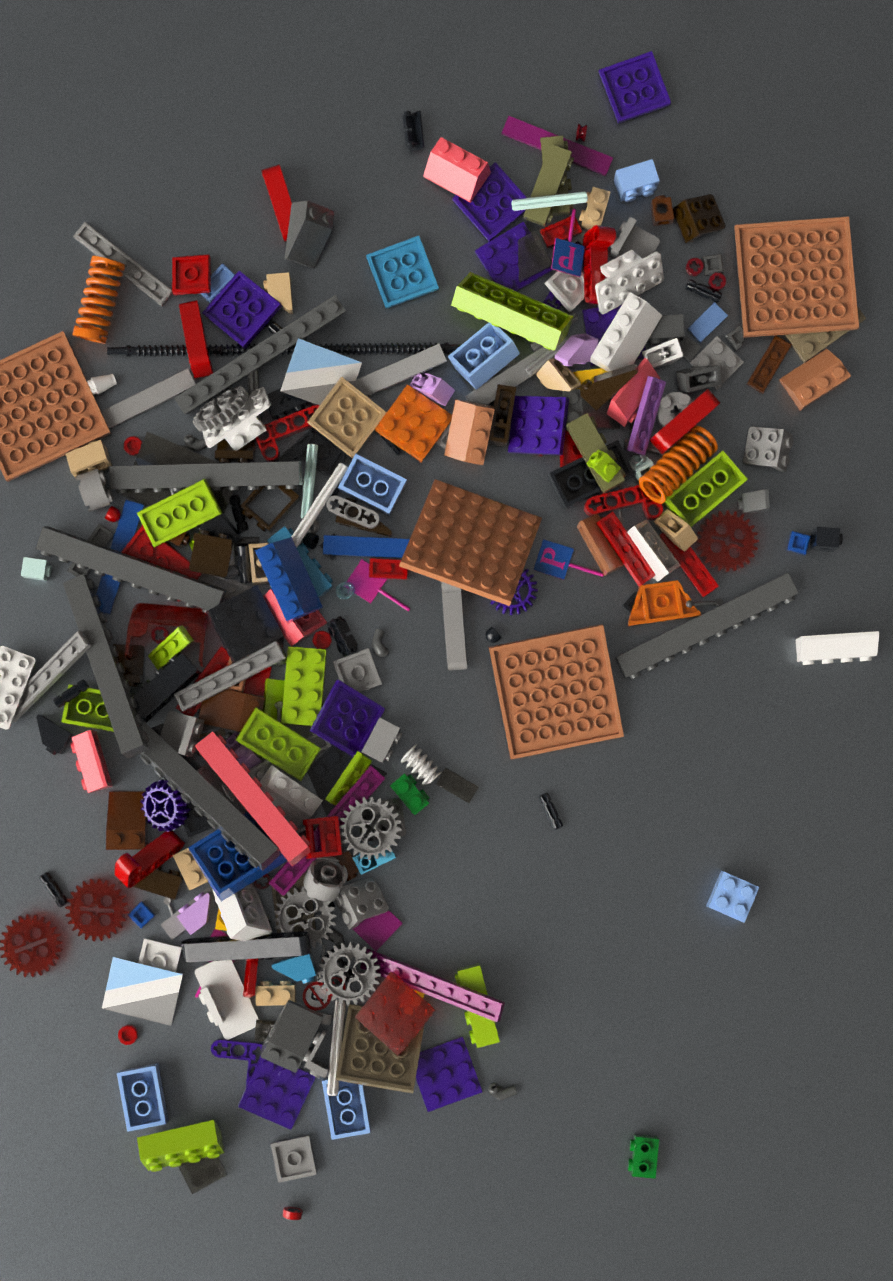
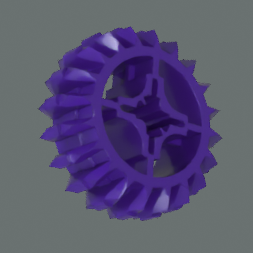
[490,569,538,616]
[140,779,191,832]

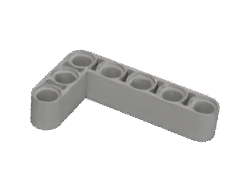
[441,582,467,671]

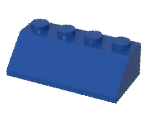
[255,537,323,623]

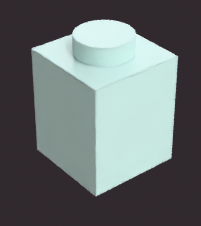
[21,557,52,581]

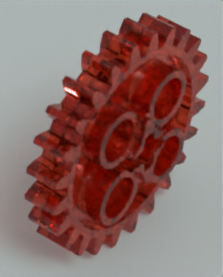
[696,510,759,573]
[65,878,129,941]
[0,914,63,977]

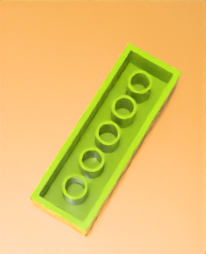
[451,272,574,351]

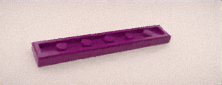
[501,116,613,176]

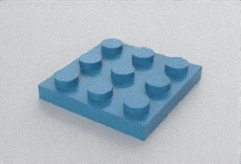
[366,236,439,309]

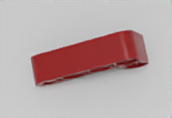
[261,164,292,242]
[583,225,616,304]
[179,300,213,378]
[650,389,721,454]
[256,405,319,462]
[584,484,663,520]
[115,830,185,889]

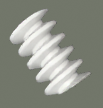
[401,744,442,786]

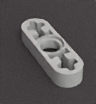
[326,496,380,529]

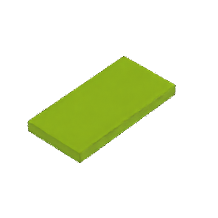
[137,479,223,547]
[235,707,321,781]

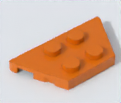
[627,580,701,626]

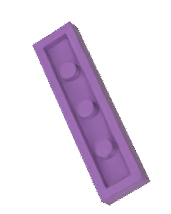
[627,376,666,456]

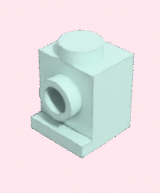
[629,455,656,481]

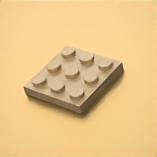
[307,377,387,458]

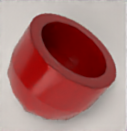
[105,506,121,522]

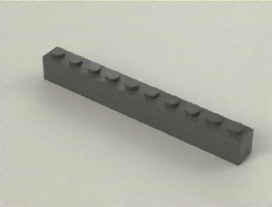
[174,295,347,414]
[109,461,303,493]
[36,526,226,613]
[615,573,798,680]
[63,574,149,759]
[140,721,280,871]

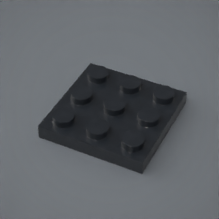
[206,585,284,663]

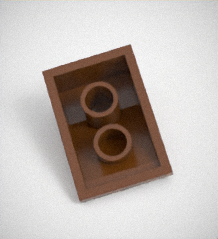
[198,689,265,732]
[106,791,148,850]

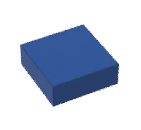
[787,531,811,555]
[128,901,155,929]

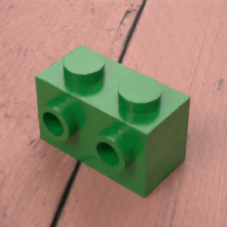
[390,773,430,816]
[628,1134,659,1179]

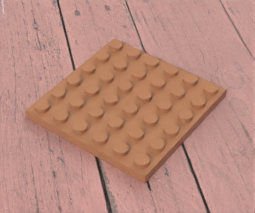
[734,217,859,338]
[0,331,111,482]
[399,479,542,606]
[489,624,624,759]

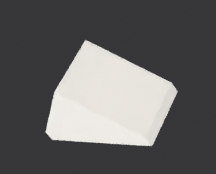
[642,338,684,369]

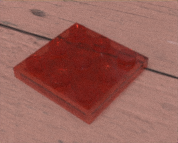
[355,972,436,1056]

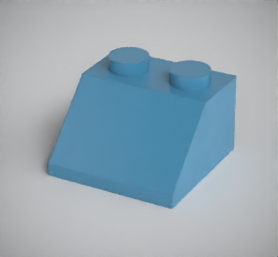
[272,952,318,983]

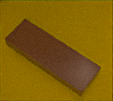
[746,335,792,394]

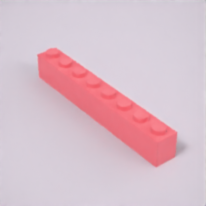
[195,731,311,866]

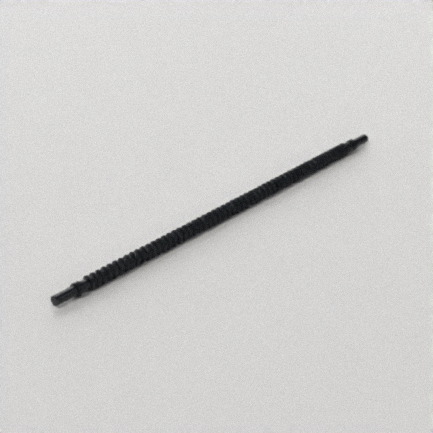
[107,342,462,357]

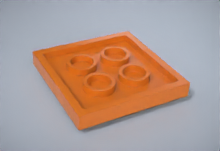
[375,384,452,463]

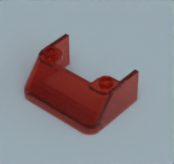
[125,603,209,667]

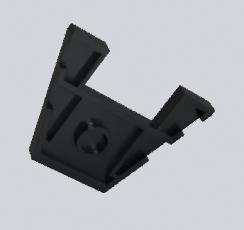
[274,427,346,503]
[307,745,387,816]

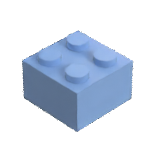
[613,159,660,202]
[706,871,759,923]

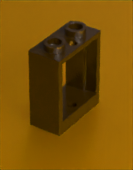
[240,485,301,533]

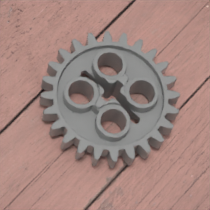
[192,386,249,432]
[339,797,402,860]
[273,886,337,948]
[317,941,381,1006]

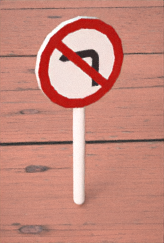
[302,945,331,1011]

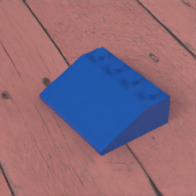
[188,812,287,902]

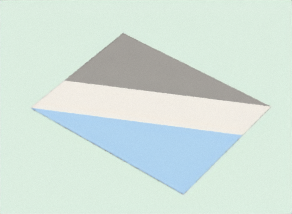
[280,338,362,405]
[102,957,183,1026]

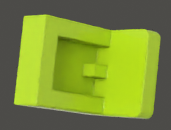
[586,450,621,483]

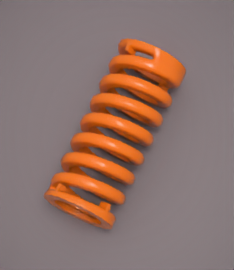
[72,256,125,344]
[639,426,718,504]

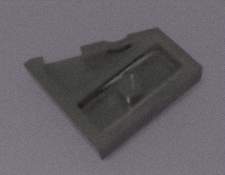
[518,231,552,283]
[178,1157,228,1194]

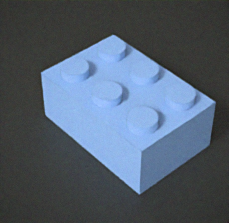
[448,322,520,390]
[338,454,407,516]
[117,1063,169,1132]
[322,1077,371,1140]

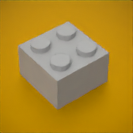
[362,717,402,763]

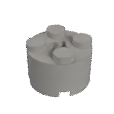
[656,392,693,428]
[76,469,114,512]
[303,856,348,901]

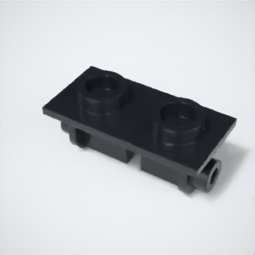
[402,110,424,153]
[327,616,358,657]

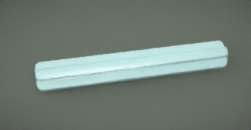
[512,192,588,211]
[300,444,318,519]

